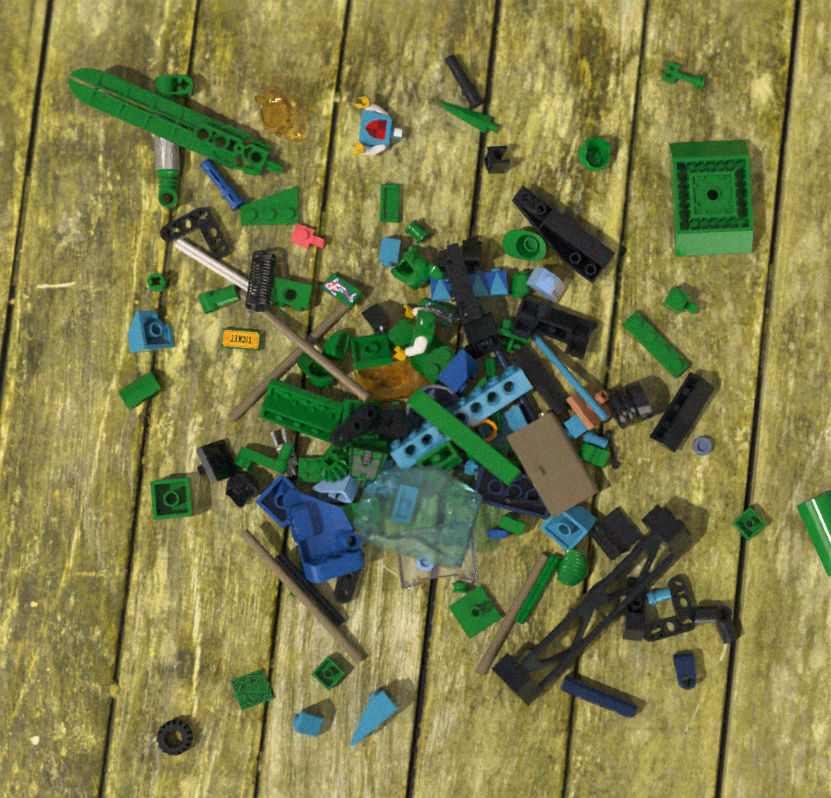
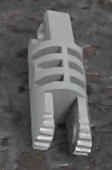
[271,427,298,477]

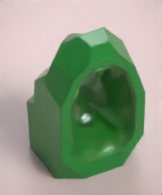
[322,329,350,362]

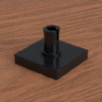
[195,439,239,484]

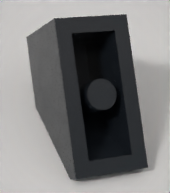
[462,237,482,266]

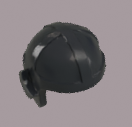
[225,472,259,508]

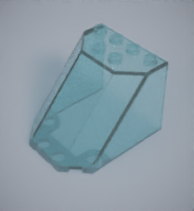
[353,466,483,568]

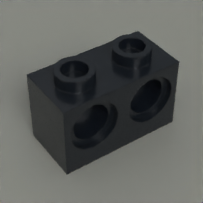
[370,408,412,438]

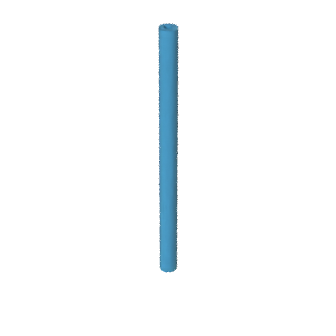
[531,333,609,421]

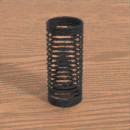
[245,250,276,312]

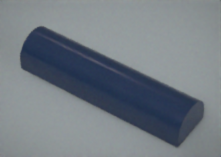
[559,675,638,719]

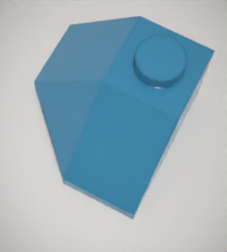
[127,310,174,353]

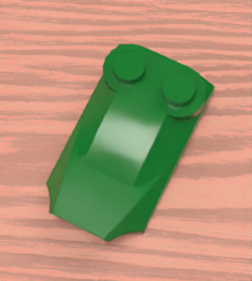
[387,318,457,384]

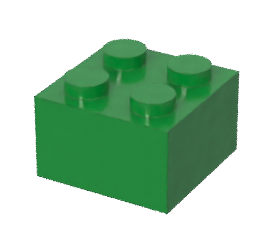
[150,477,195,520]

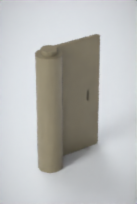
[506,410,600,518]

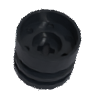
[608,380,653,430]

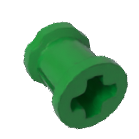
[405,219,430,244]
[147,273,166,292]

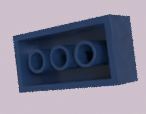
[472,464,549,520]

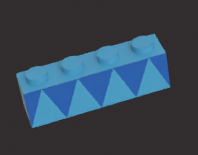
[430,268,508,302]

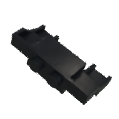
[437,243,481,327]
[510,297,594,360]

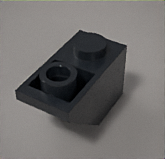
[361,303,390,334]

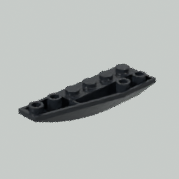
[512,185,615,284]

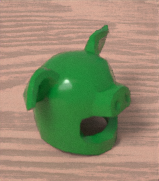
[391,246,444,291]

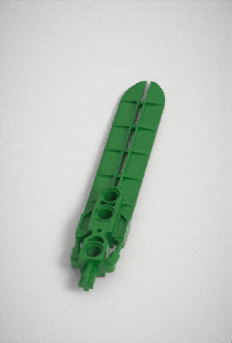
[68,68,284,177]

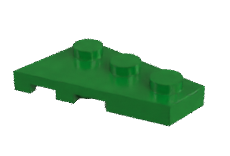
[241,186,298,226]

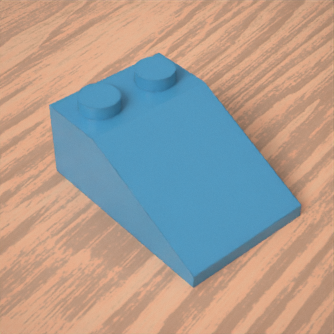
[350,689,398,747]

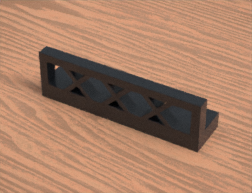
[510,344,570,416]

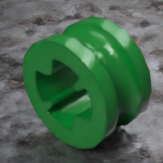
[452,583,469,593]

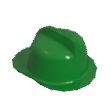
[502,230,546,262]
[297,353,339,388]

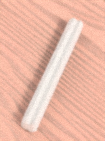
[175,238,258,294]

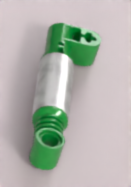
[154,75,194,210]

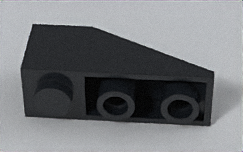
[622,577,646,641]

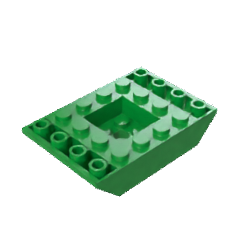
[669,140,753,257]

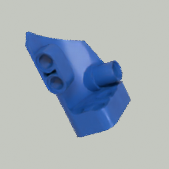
[282,488,366,583]

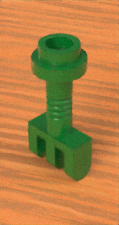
[662,62,706,89]

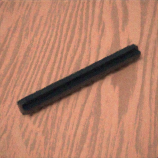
[275,552,345,627]

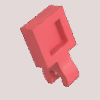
[290,223,326,249]

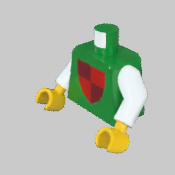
[393,305,437,361]

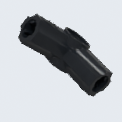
[690,605,739,644]

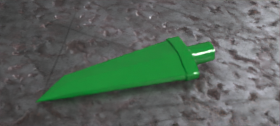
[439,100,499,133]

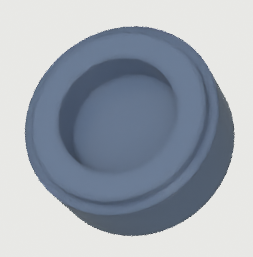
[692,436,712,456]

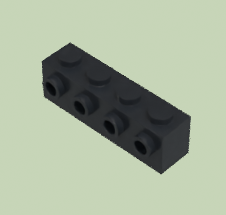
[650,372,715,453]

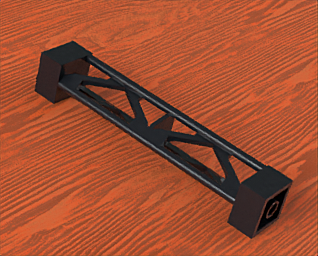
[491,504,693,706]

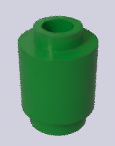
[510,271,530,299]

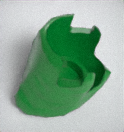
[557,549,588,586]

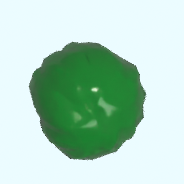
[577,136,611,172]

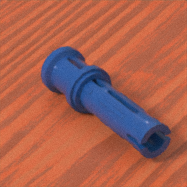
[200,158,246,211]

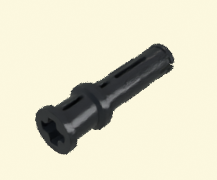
[444,54,485,110]

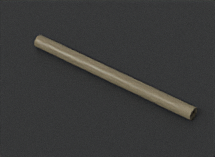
[475,554,549,676]

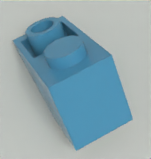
[292,710,324,737]

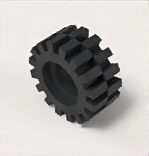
[156,719,193,756]

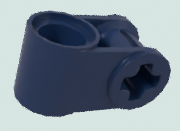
[673,652,697,690]

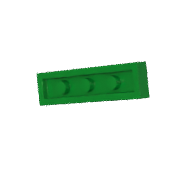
[622,311,689,379]

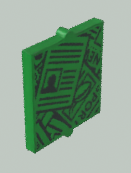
[231,669,274,711]

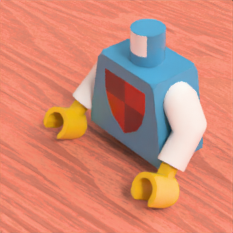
[351,96,403,156]

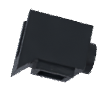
[484,146,511,174]

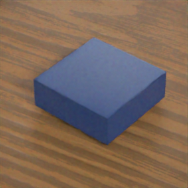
[487,530,507,538]

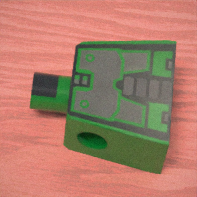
[349,440,387,488]

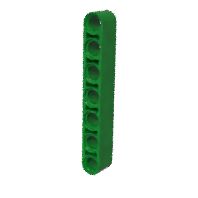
[406,388,522,486]

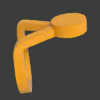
[470,419,497,443]

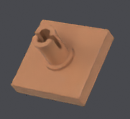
[566,383,611,430]

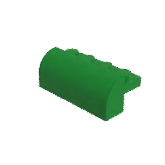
[259,378,344,443]
[797,490,831,577]

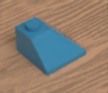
[539,506,597,550]

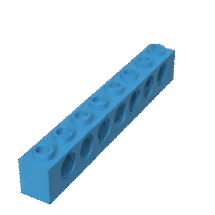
[387,364,533,472]

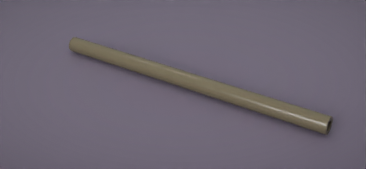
[237,289,371,402]
[228,303,350,422]
[240,529,364,663]

